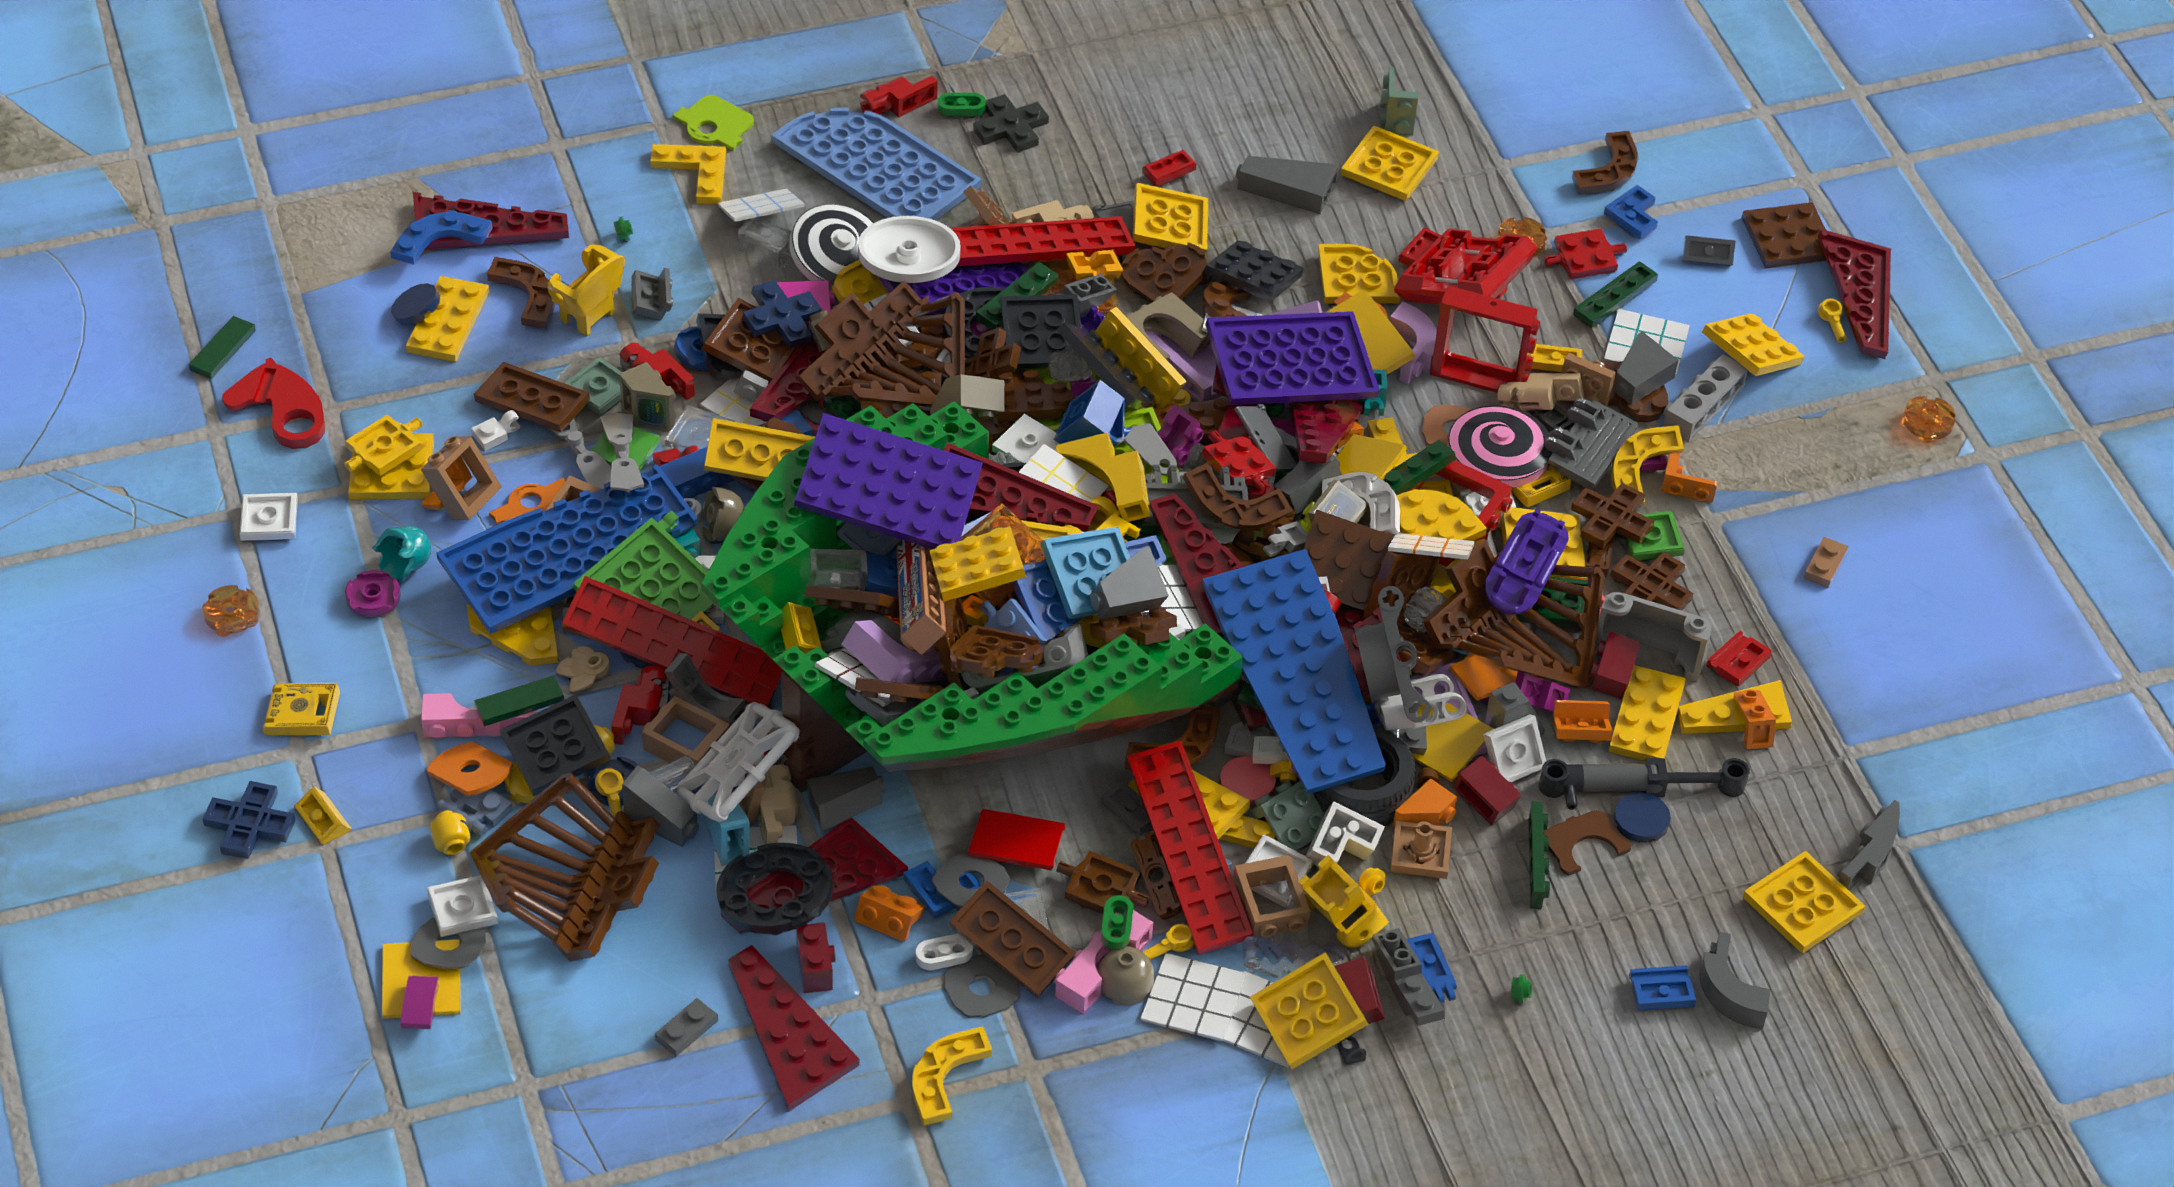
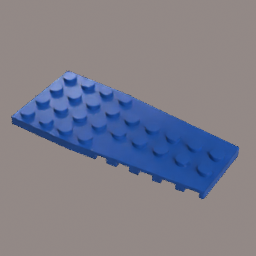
[436,465,697,634]
[1202,549,1385,794]

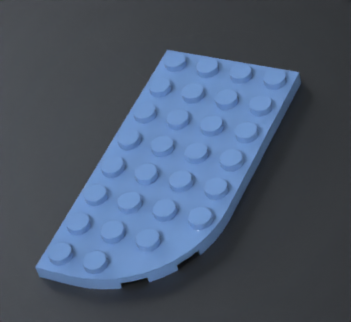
[771,108,982,221]

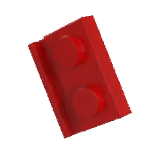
[1706,630,1772,687]

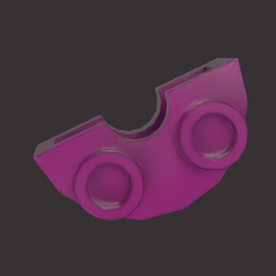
[1157,404,1204,466]

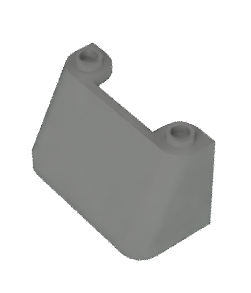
[1595,592,1711,682]
[961,624,1089,695]

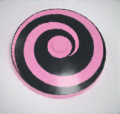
[1447,405,1552,487]

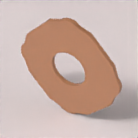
[1422,404,1472,446]

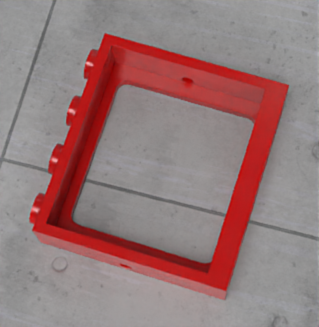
[1430,286,1540,393]
[1407,460,1513,567]

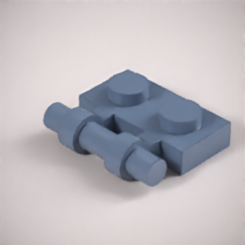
[437,789,513,836]

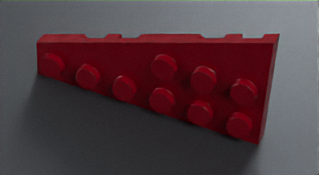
[413,192,569,250]
[750,339,826,422]
[721,818,908,934]

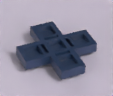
[742,280,822,348]
[202,781,296,859]

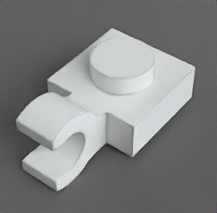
[471,410,520,451]

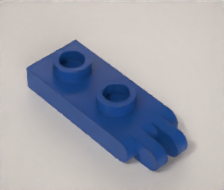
[1406,933,1457,1003]

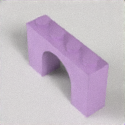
[841,620,948,683]

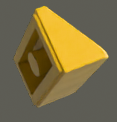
[781,602,822,654]
[294,786,352,845]

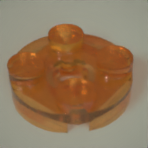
[1497,217,1547,257]
[1902,396,1955,443]
[202,585,259,636]

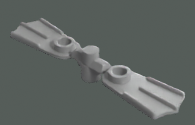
[600,413,644,493]
[549,419,611,489]
[1124,423,1240,544]

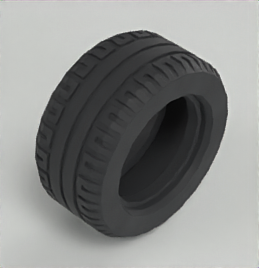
[1313,725,1416,826]

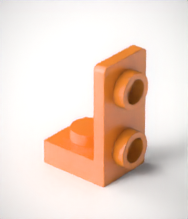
[1661,452,1717,503]
[421,455,473,510]
[1733,689,1776,750]

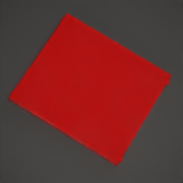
[968,808,1066,871]

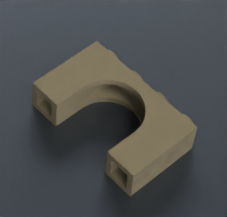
[1125,292,1210,361]

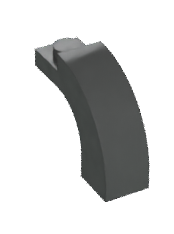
[820,611,917,652]
[664,653,747,727]
[1700,932,1771,1029]

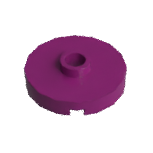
[345,570,401,617]

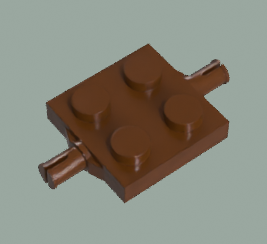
[1056,851,1150,914]

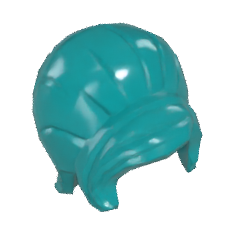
[372,526,431,583]

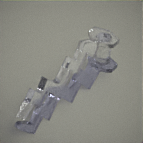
[1242,936,1345,979]

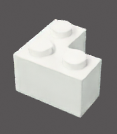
[1306,802,1385,866]

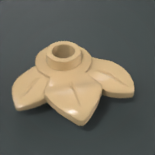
[556,646,610,693]

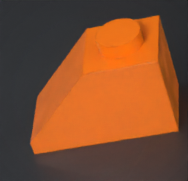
[1393,779,1457,829]

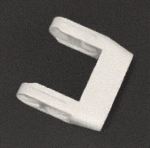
[1374,674,1466,730]

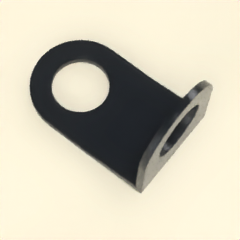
[1338,1036,1367,1065]

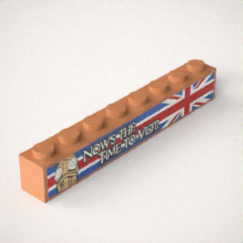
[896,540,946,655]

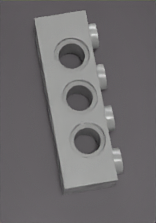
[1663,354,1748,442]

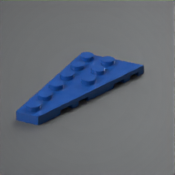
[1011,535,1166,645]

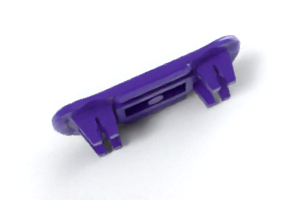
[1485,508,1569,615]

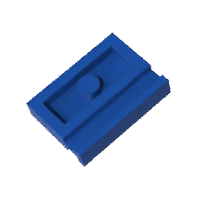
[1629,965,1696,1010]

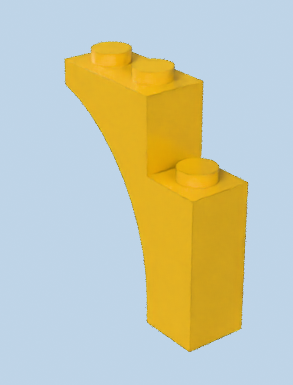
[1056,432,1150,522]

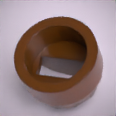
[1416,768,1439,789]

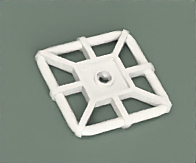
[676,702,800,822]

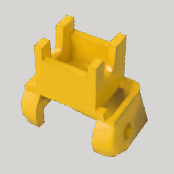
[548,244,626,336]
[1298,855,1389,949]

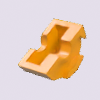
[1067,250,1123,281]

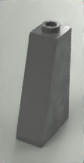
[1235,156,1339,214]

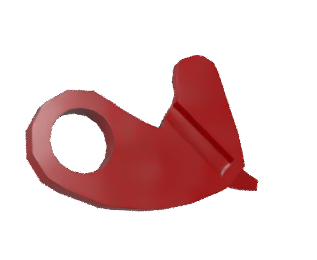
[222,357,325,449]

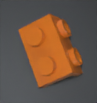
[1552,700,1613,743]
[854,885,925,942]

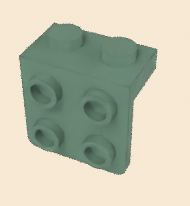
[1380,67,1418,135]
[1248,780,1324,851]

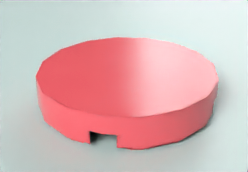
[1220,756,1276,806]

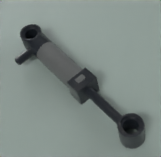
[1538,758,1750,810]

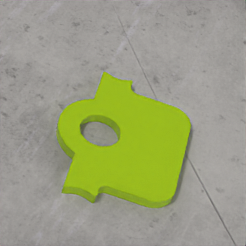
[672,95,754,151]

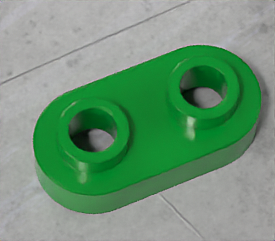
[937,93,986,117]
[1101,895,1134,949]

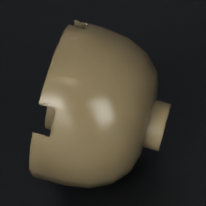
[701,487,744,541]
[1097,946,1154,1006]

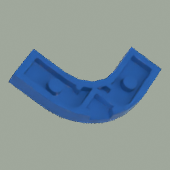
[390,211,492,265]

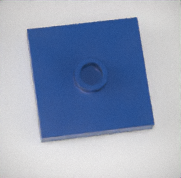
[860,550,899,599]

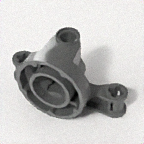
[1354,586,1430,723]

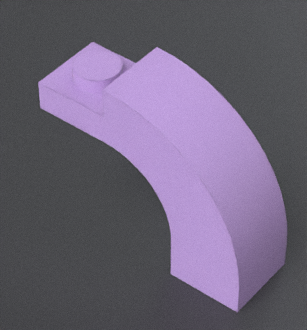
[1390,301,1437,385]

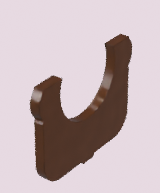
[1544,810,1631,876]

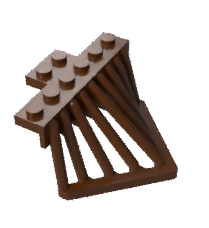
[796,280,965,407]
[1422,539,1605,688]
[470,773,659,961]

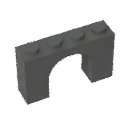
[1274,427,1342,515]

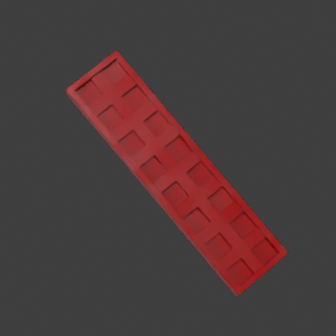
[950,216,1135,266]
[562,576,783,707]
[1127,740,1253,955]

